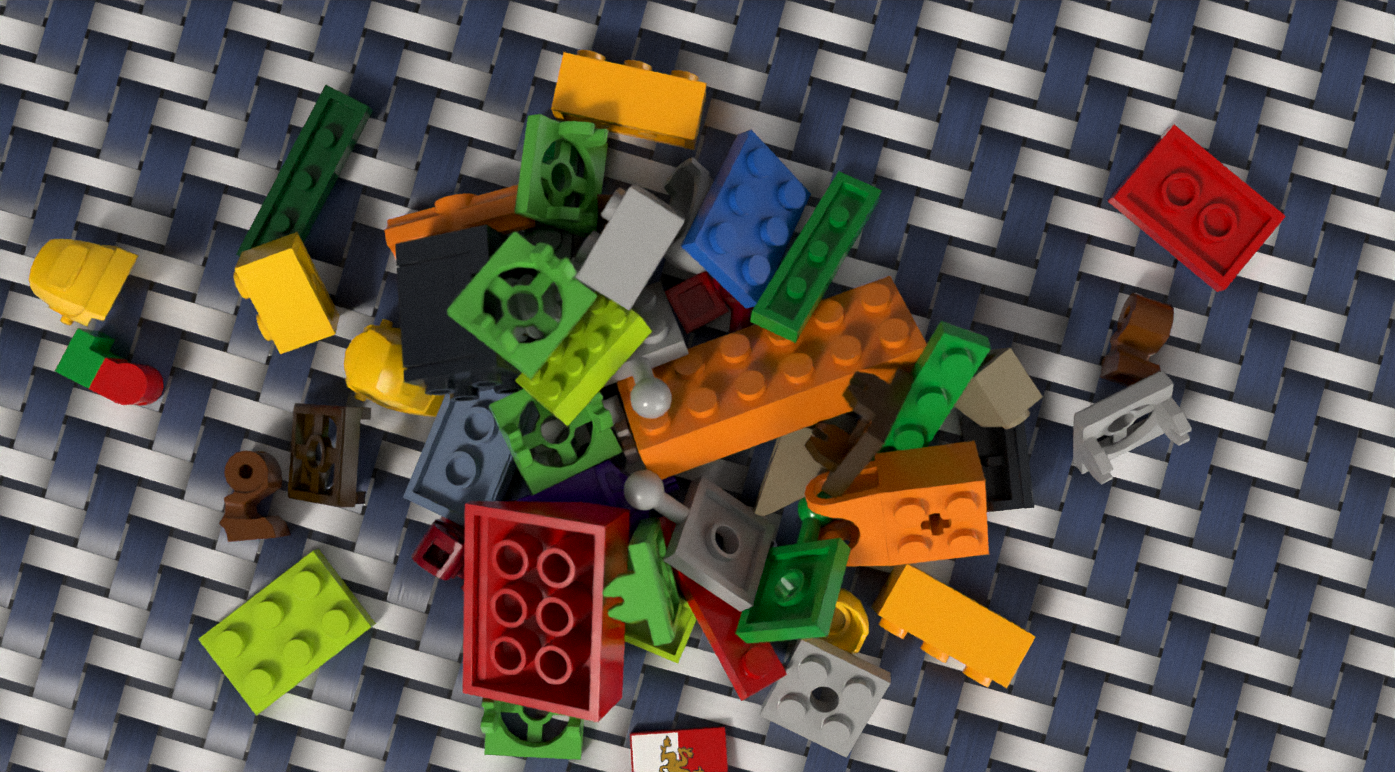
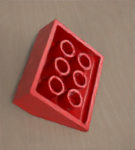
[463,501,630,722]

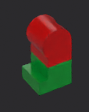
[55,328,164,406]

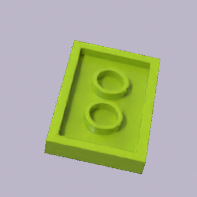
[198,549,376,716]

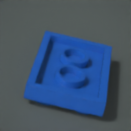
[681,129,811,308]

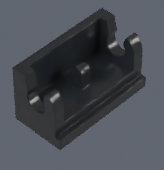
[959,415,1034,512]

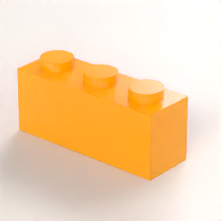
[551,50,706,150]
[871,564,1036,688]

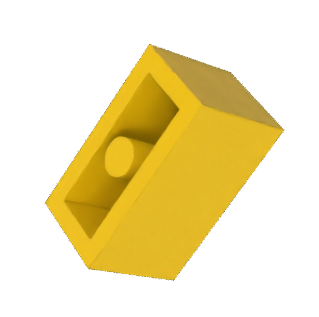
[233,232,340,354]

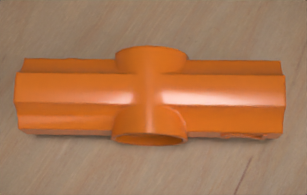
[384,185,535,259]

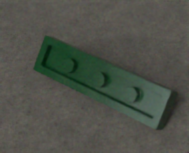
[236,85,373,256]

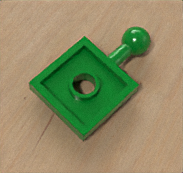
[735,491,851,644]

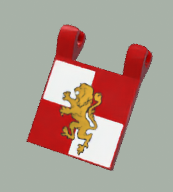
[630,726,728,772]

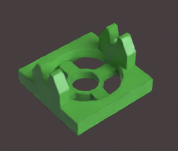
[514,114,608,237]
[447,231,597,379]
[489,389,622,496]
[602,516,682,646]
[480,697,584,760]

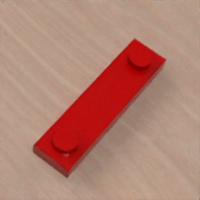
[658,516,788,701]

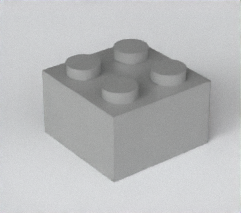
[574,183,685,310]

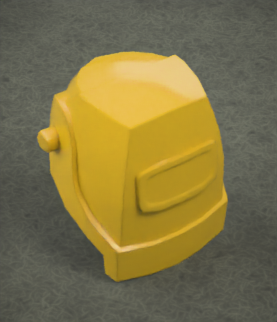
[28,239,139,327]
[344,319,445,417]

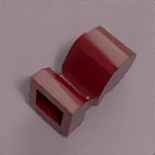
[411,516,465,581]

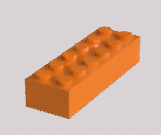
[617,276,927,480]

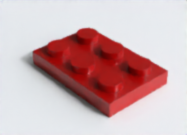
[1107,124,1286,292]

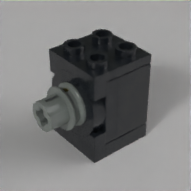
[395,225,563,402]

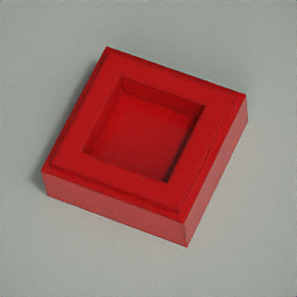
[665,271,729,335]

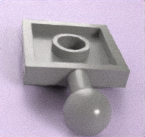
[603,281,689,419]
[624,470,776,612]
[760,637,891,758]

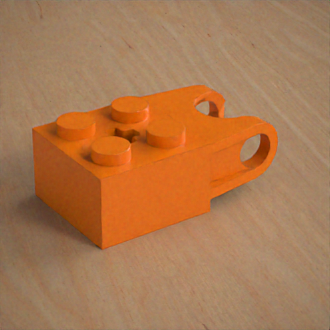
[805,441,989,567]

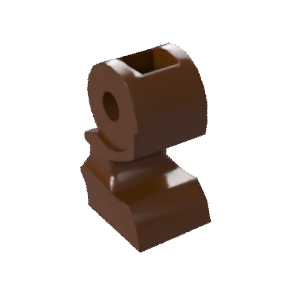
[1099,293,1174,387]
[219,450,291,542]

